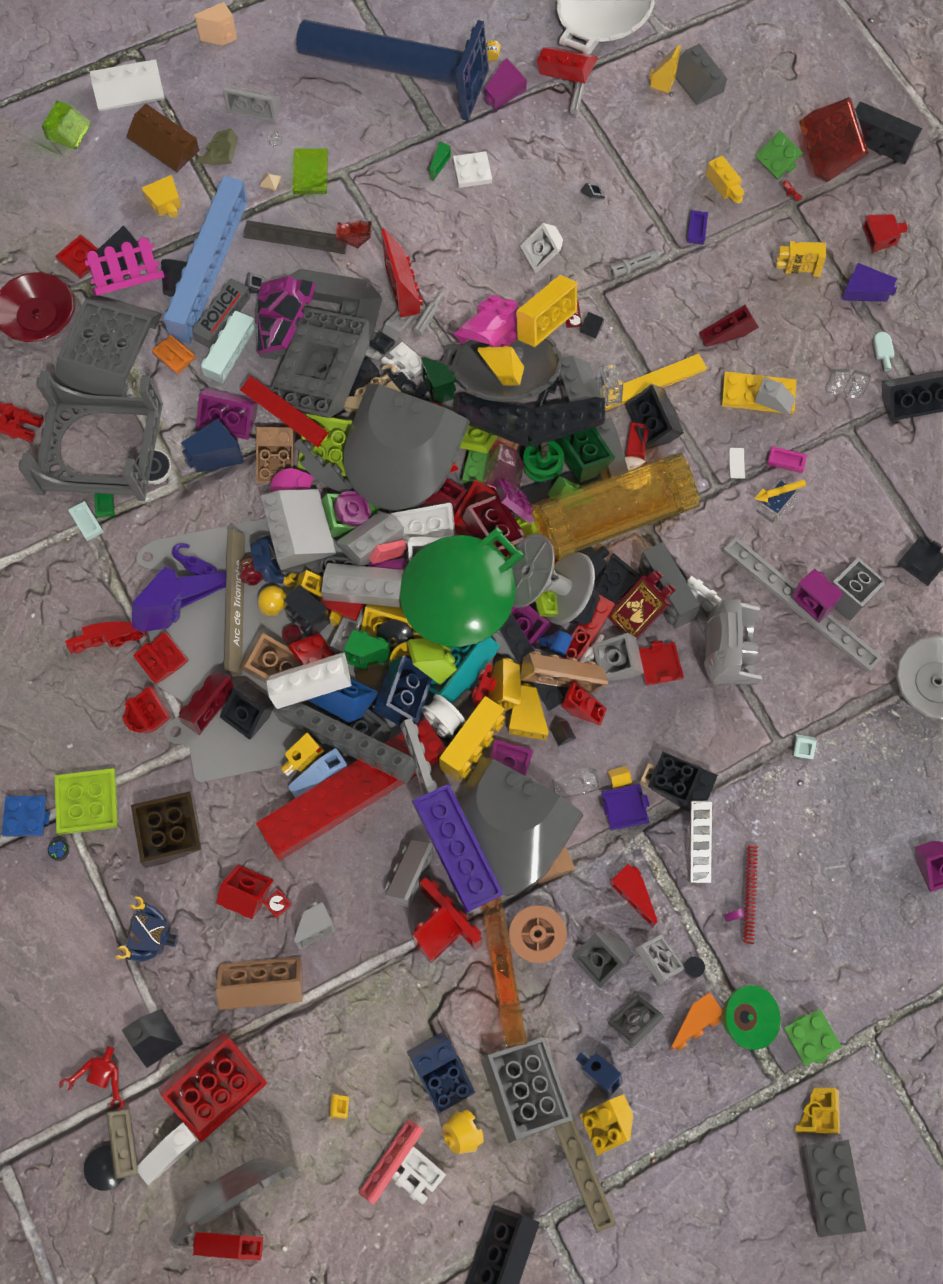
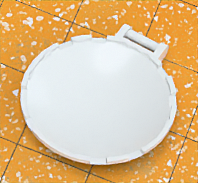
[557,0,655,55]

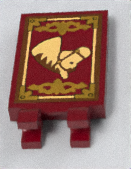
[608,570,677,640]

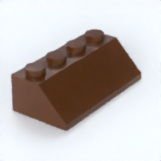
[126,104,199,173]

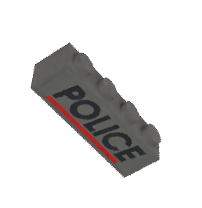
[192,278,251,348]

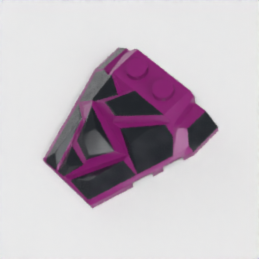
[255,276,315,355]

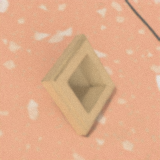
[259,172,281,191]

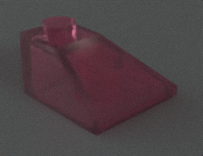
[484,444,524,491]

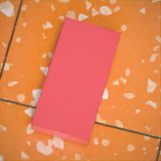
[369,540,408,564]

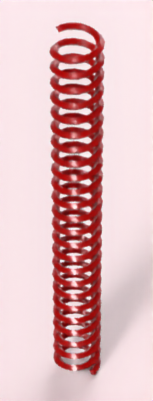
[743,845,759,944]

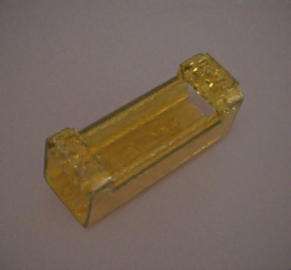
[530,453,700,560]

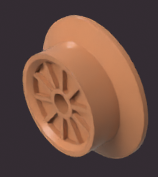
[509,905,567,963]

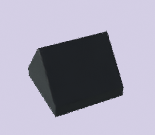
[550,721,576,747]

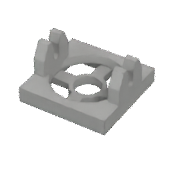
[634,935,684,987]

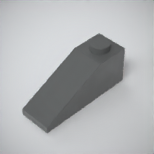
[595,418,628,478]

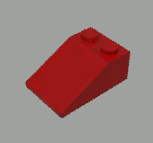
[454,480,508,537]

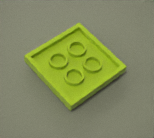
[54,768,119,835]

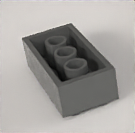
[638,542,700,629]
[801,1140,866,1237]

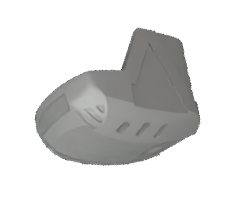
[704,599,762,685]

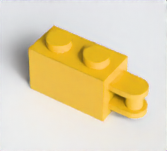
[705,155,744,204]

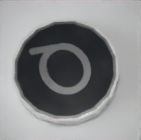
[136,450,172,485]

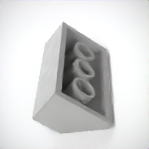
[322,563,404,607]

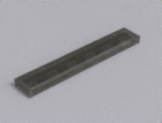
[243,220,349,254]

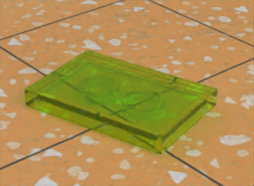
[292,148,328,194]

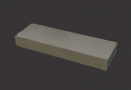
[106,1109,138,1179]

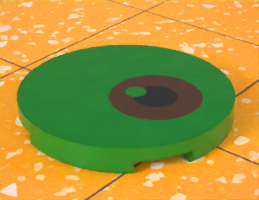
[722,985,781,1050]

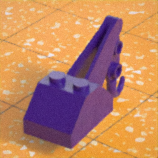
[132,543,227,632]

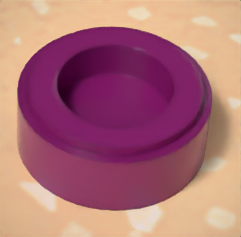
[723,909,745,922]

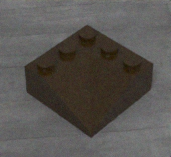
[131,791,202,868]

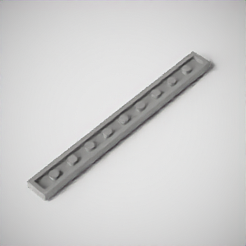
[723,537,883,673]
[400,718,475,915]

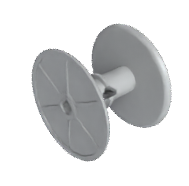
[508,534,595,625]

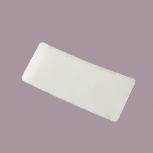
[730,448,745,478]

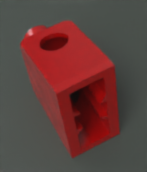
[862,214,908,253]

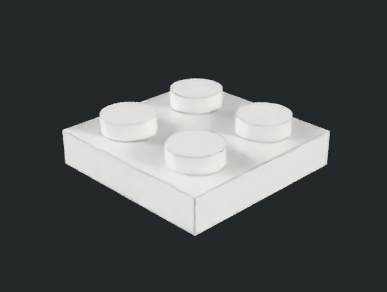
[453,151,492,188]

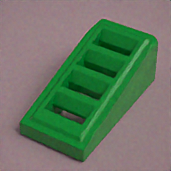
[430,141,451,181]

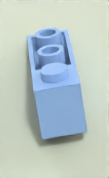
[288,748,347,798]

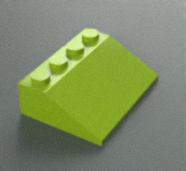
[297,414,353,476]

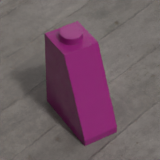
[484,58,527,110]

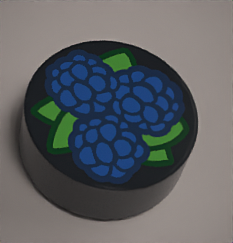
[48,840,69,861]

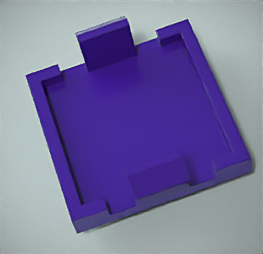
[601,784,650,831]

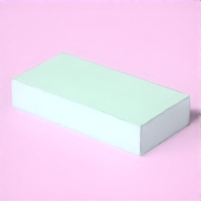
[69,501,103,541]

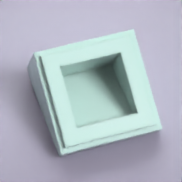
[793,734,817,759]

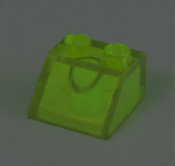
[41,101,91,149]

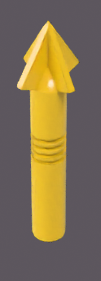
[754,479,806,502]

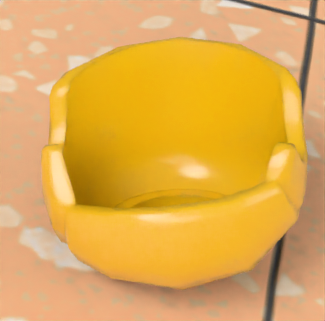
[258,586,287,616]

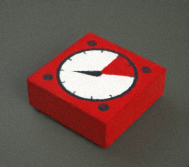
[263,889,292,919]

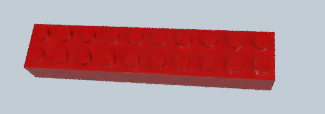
[256,718,446,861]

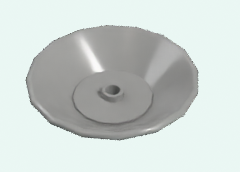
[896,636,943,720]

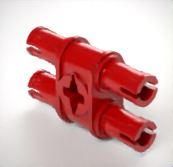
[0,402,43,443]

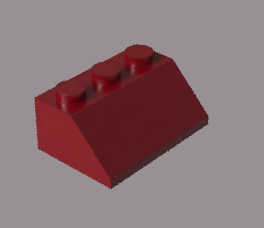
[462,495,526,557]
[178,672,234,736]

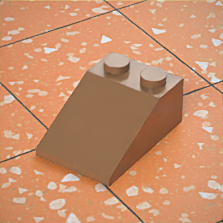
[239,633,301,683]

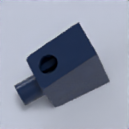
[576,1050,623,1098]

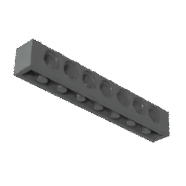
[273,702,417,784]

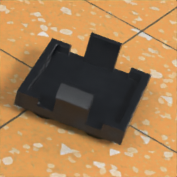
[387,370,431,403]
[897,536,943,586]

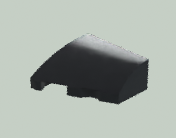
[161,259,187,297]

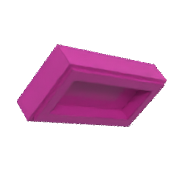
[767,446,807,473]

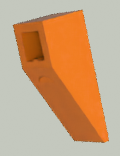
[669,992,723,1051]

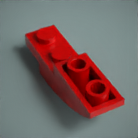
[559,595,616,662]
[65,621,147,654]

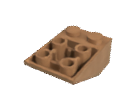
[256,427,296,483]

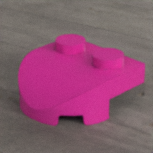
[270,468,314,493]

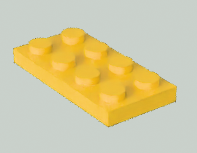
[721,372,797,414]

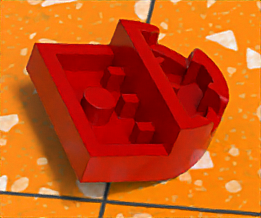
[122,686,171,733]

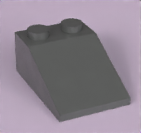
[832,558,886,621]

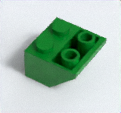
[344,630,390,670]

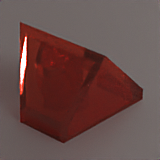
[336,220,372,249]

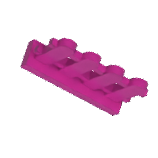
[84,237,164,296]

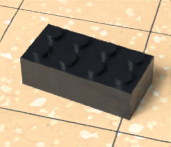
[844,101,922,165]

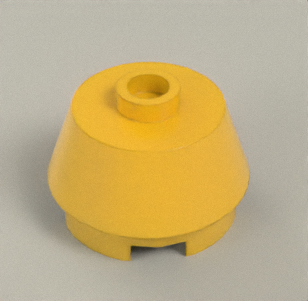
[442,1110,484,1154]

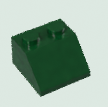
[421,357,456,404]

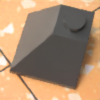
[572,931,634,988]

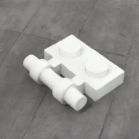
[381,342,421,380]
[687,576,722,612]
[392,1146,446,1205]

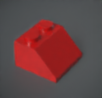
[216,864,274,919]

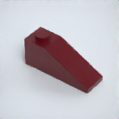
[699,304,759,347]

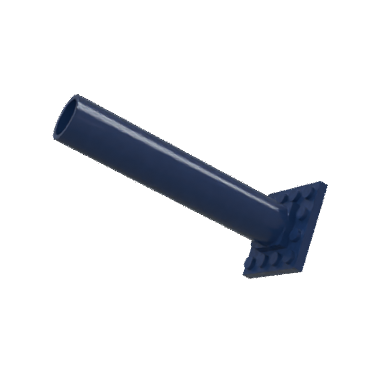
[296,19,489,121]

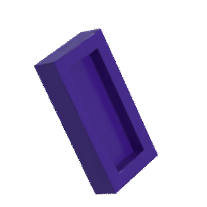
[687,210,708,245]

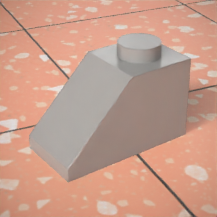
[755,377,795,415]

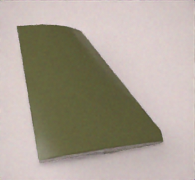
[197,128,238,165]

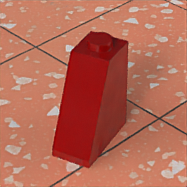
[193,1232,264,1260]

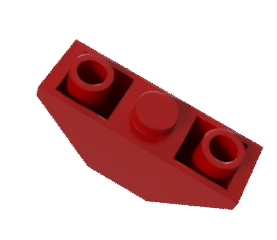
[561,681,607,726]

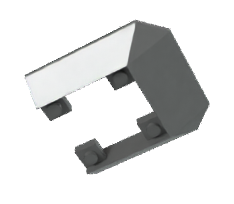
[259,269,382,361]

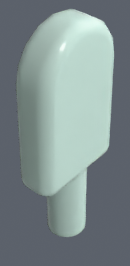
[873,332,894,372]

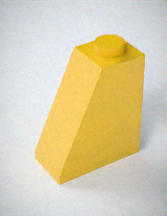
[488,658,521,711]
[509,683,549,741]

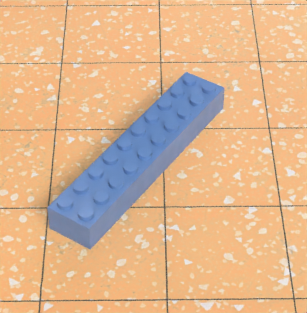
[163,176,248,344]

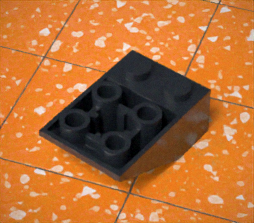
[648,751,718,812]

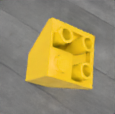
[478,346,524,386]
[580,1094,633,1156]

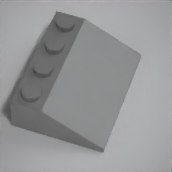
[261,489,336,570]

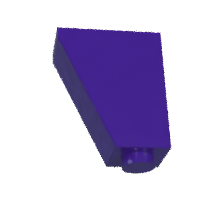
[842,263,898,302]

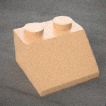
[194,2,237,46]

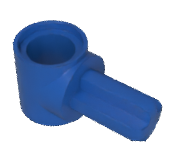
[539,631,573,656]

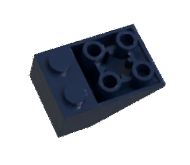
[406,1031,475,1114]

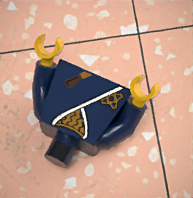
[250,535,297,588]
[115,897,178,962]

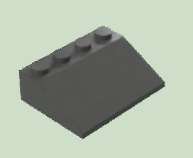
[481,1037,574,1143]

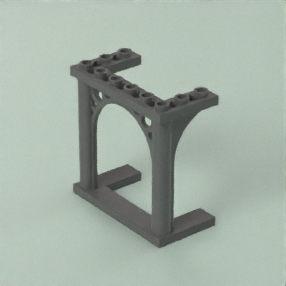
[19,370,163,501]

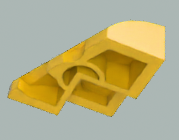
[795,1088,840,1135]

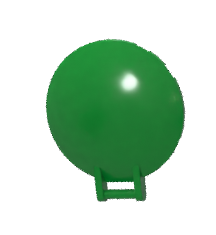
[400,528,525,648]

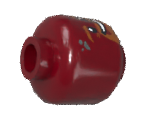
[239,556,263,586]

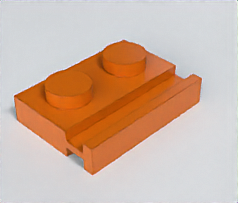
[151,334,196,375]

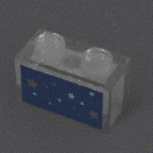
[756,478,799,524]

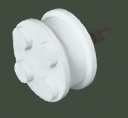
[422,689,472,739]

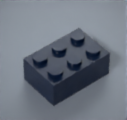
[373,655,432,726]

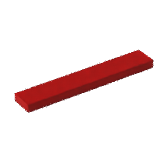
[240,376,329,448]

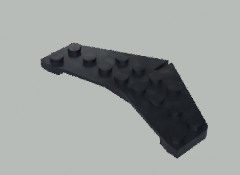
[458,395,605,448]

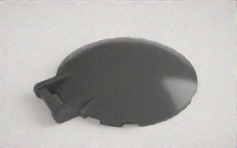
[442,335,562,402]

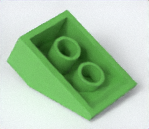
[322,494,380,538]

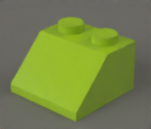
[407,638,457,684]

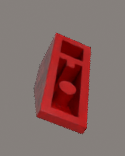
[609,864,658,928]

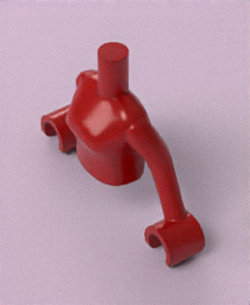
[59,1046,125,1110]

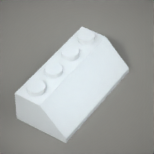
[90,59,165,111]
[266,652,352,709]

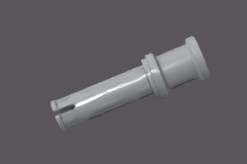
[607,249,660,280]

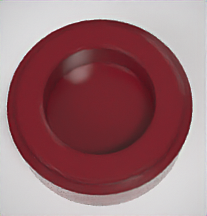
[282,625,302,645]

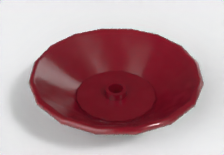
[0,272,74,343]

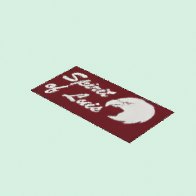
[566,300,582,328]

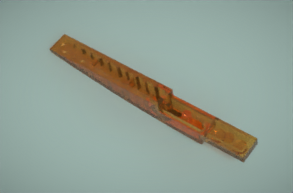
[482,896,527,1048]

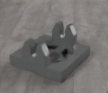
[608,995,664,1049]

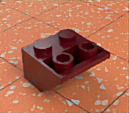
[415,478,467,517]

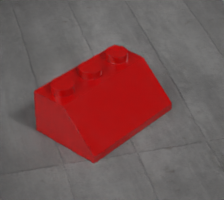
[537,47,598,84]

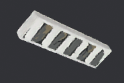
[690,801,712,883]

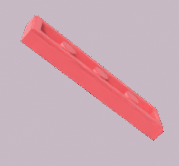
[358,1119,424,1205]

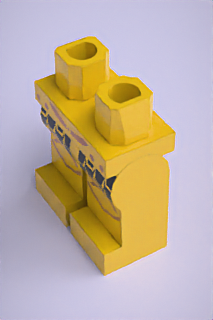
[776,241,826,277]

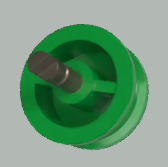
[523,441,564,483]

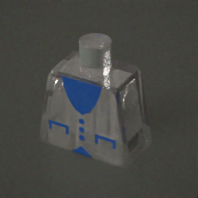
[595,363,623,406]

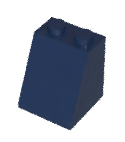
[181,419,244,473]

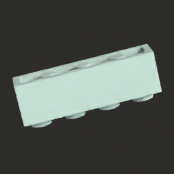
[201,311,256,384]

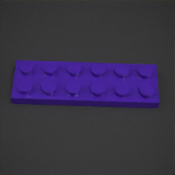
[412,784,504,913]

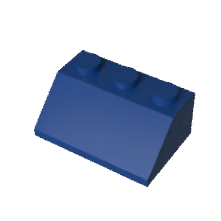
[308,678,378,722]

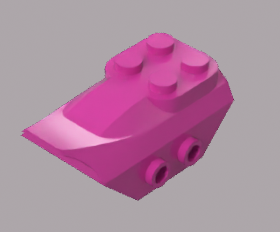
[453,295,519,347]

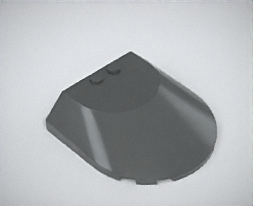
[344,384,470,510]
[457,757,583,896]
[169,1157,300,1248]

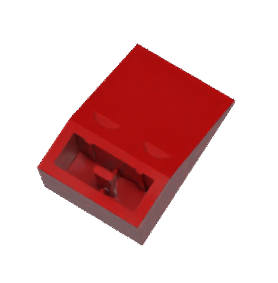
[413,906,461,963]

